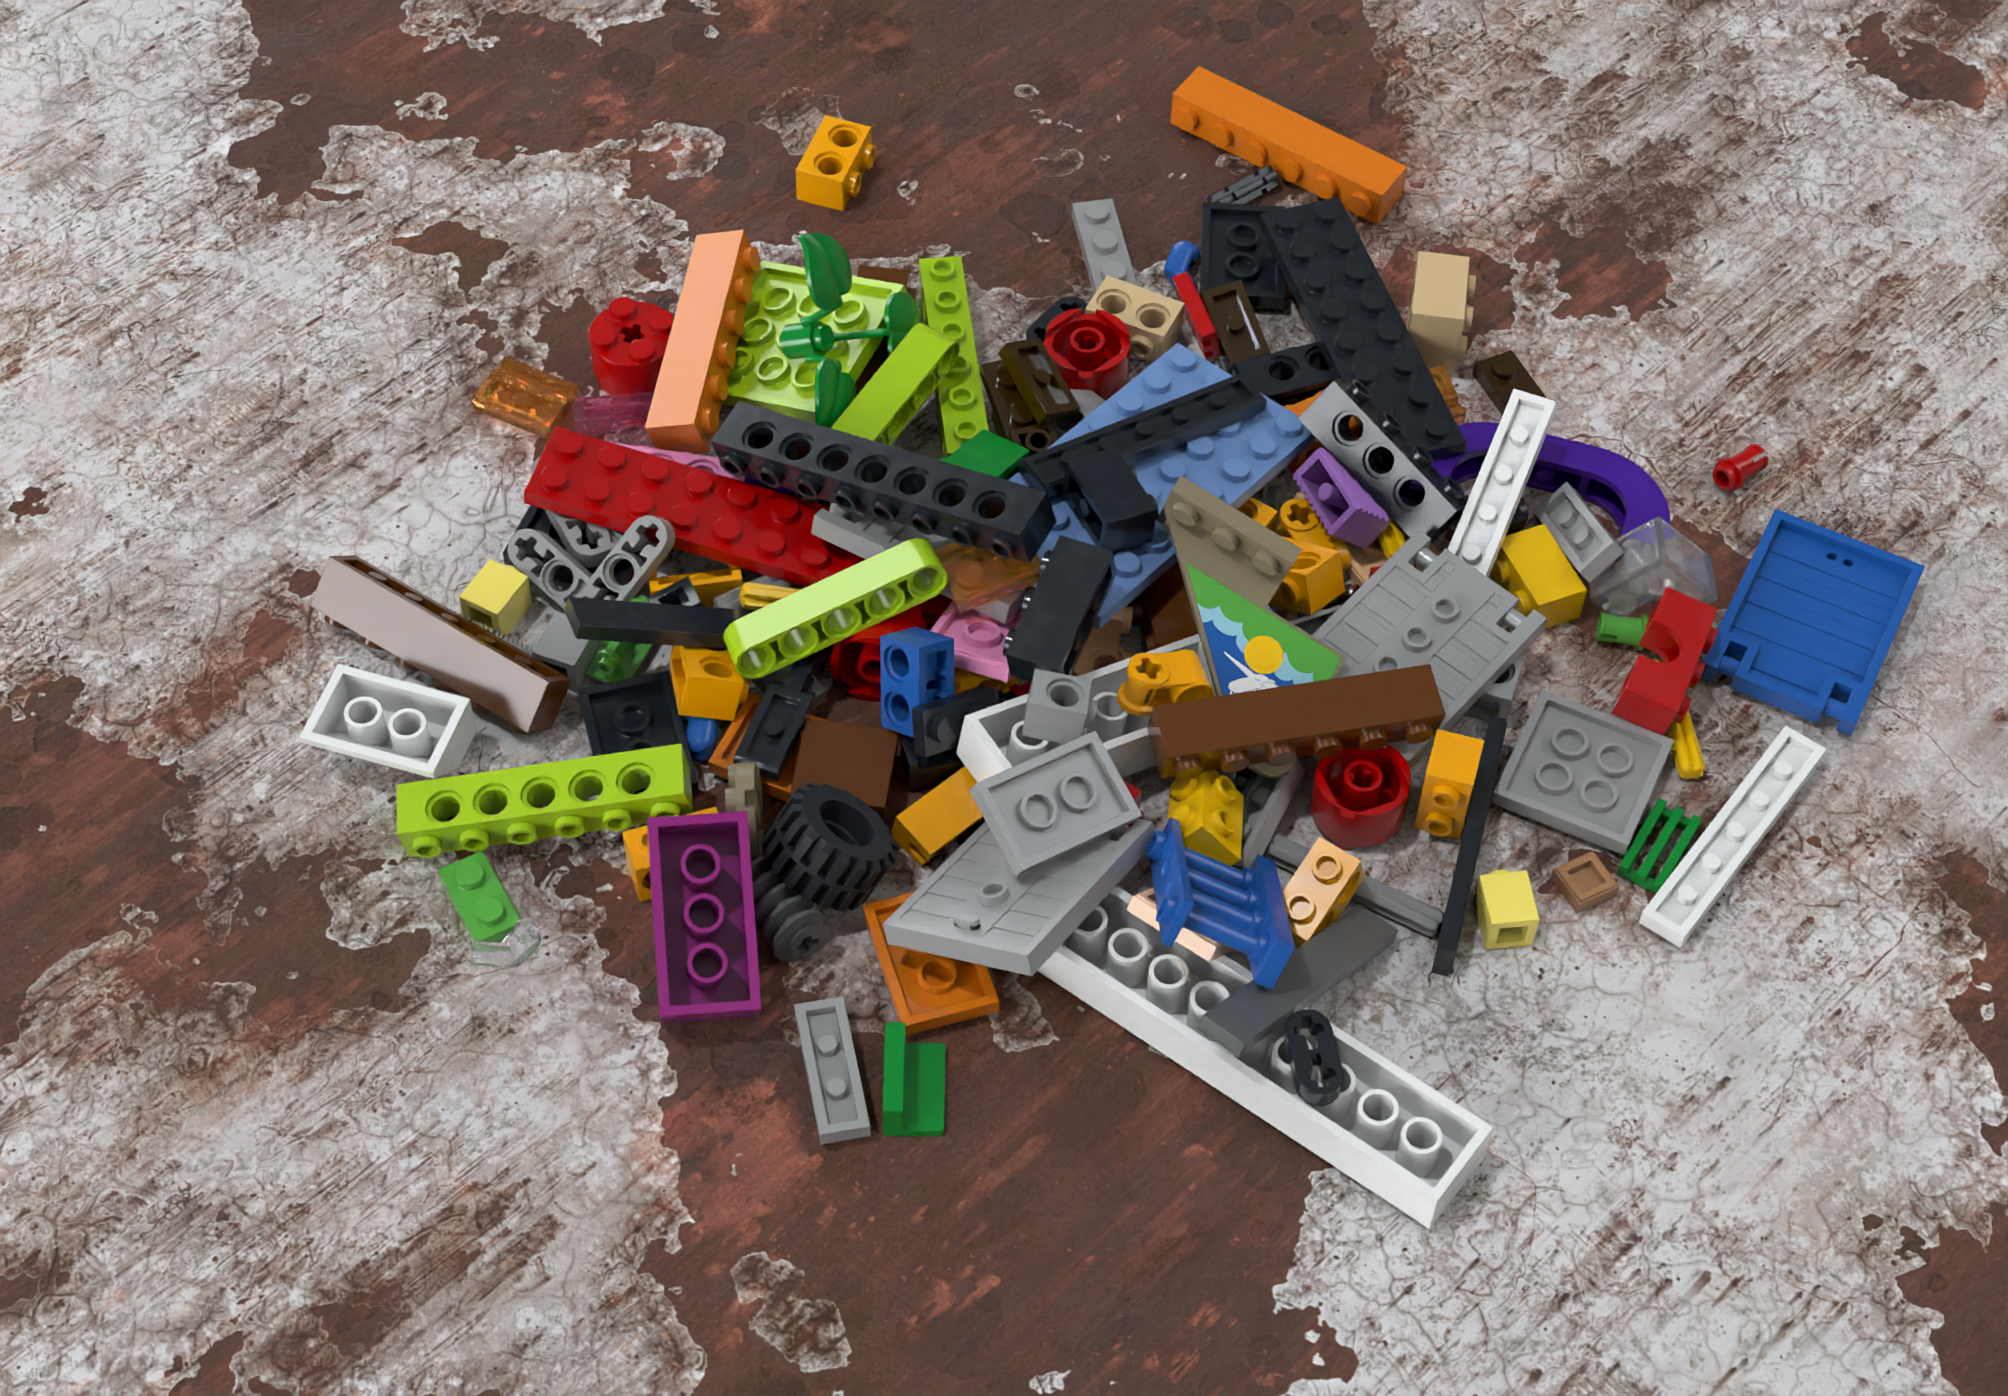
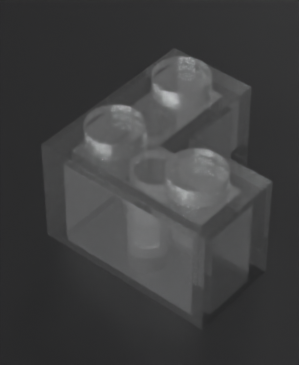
[1588,516,1718,616]

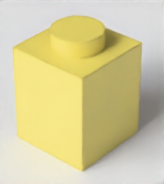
[459,559,533,638]
[1473,870,1540,950]

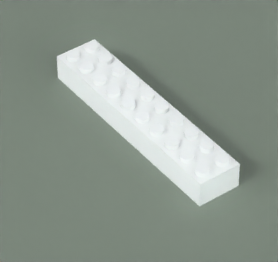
[1037,885,1493,1229]

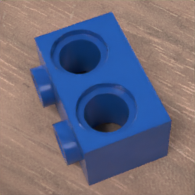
[880,627,954,738]

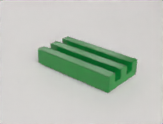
[1617,798,1702,893]

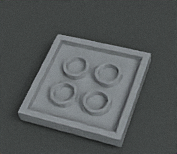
[1491,689,1674,856]

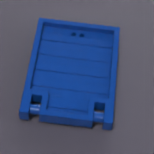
[1701,509,1925,737]

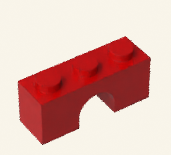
[1611,586,1718,736]

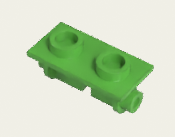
[585,595,654,683]

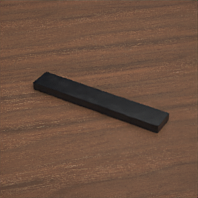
[1018,373,1267,498]
[564,597,840,656]
[1431,715,1508,977]

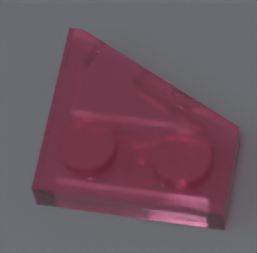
[575,391,654,436]

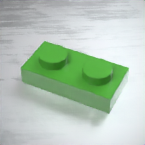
[438,850,524,953]

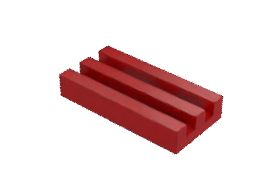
[1172,272,1222,361]

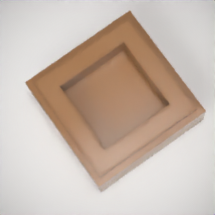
[1550,851,1620,914]

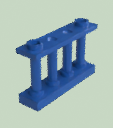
[1146,817,1295,990]

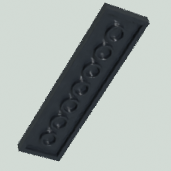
[1259,197,1466,470]

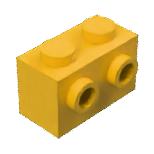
[1168,770,1244,866]

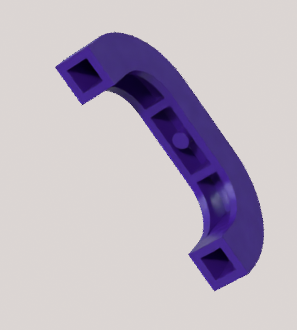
[1410,422,1670,575]

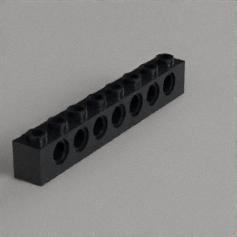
[711,401,1057,563]

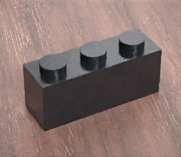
[1003,535,1117,682]

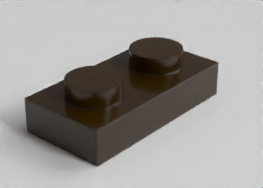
[1200,280,1271,372]
[998,338,1080,425]
[1472,350,1547,416]

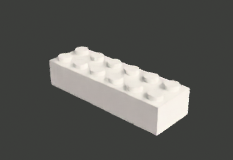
[956,634,1216,783]

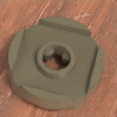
[725,762,764,858]

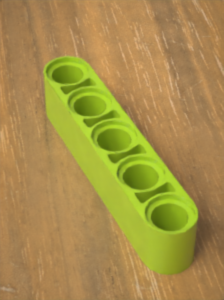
[831,323,960,446]
[723,538,948,679]

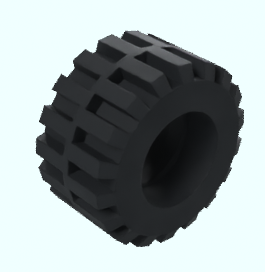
[763,783,897,911]

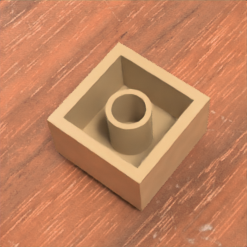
[1406,251,1476,378]

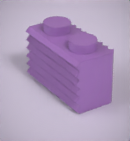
[1293,447,1390,549]

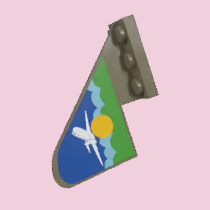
[1157,475,1346,778]

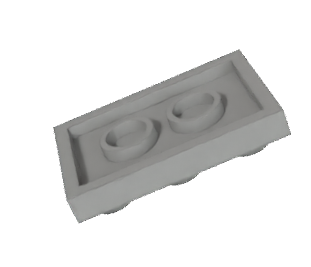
[969,730,1142,877]

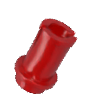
[1712,444,1769,491]

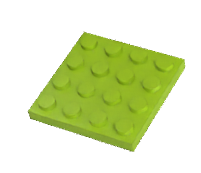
[722,260,907,422]

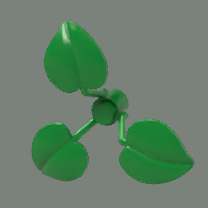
[781,233,921,428]

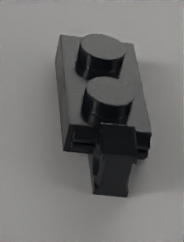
[733,661,816,781]
[912,686,1019,757]

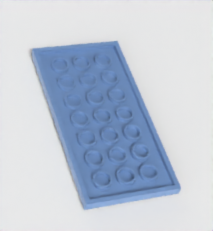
[972,343,1316,630]

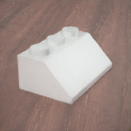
[299,664,476,778]

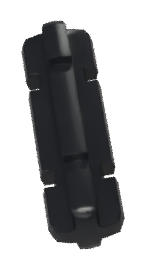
[1207,165,1280,204]

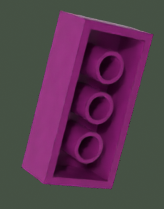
[647,811,761,1024]

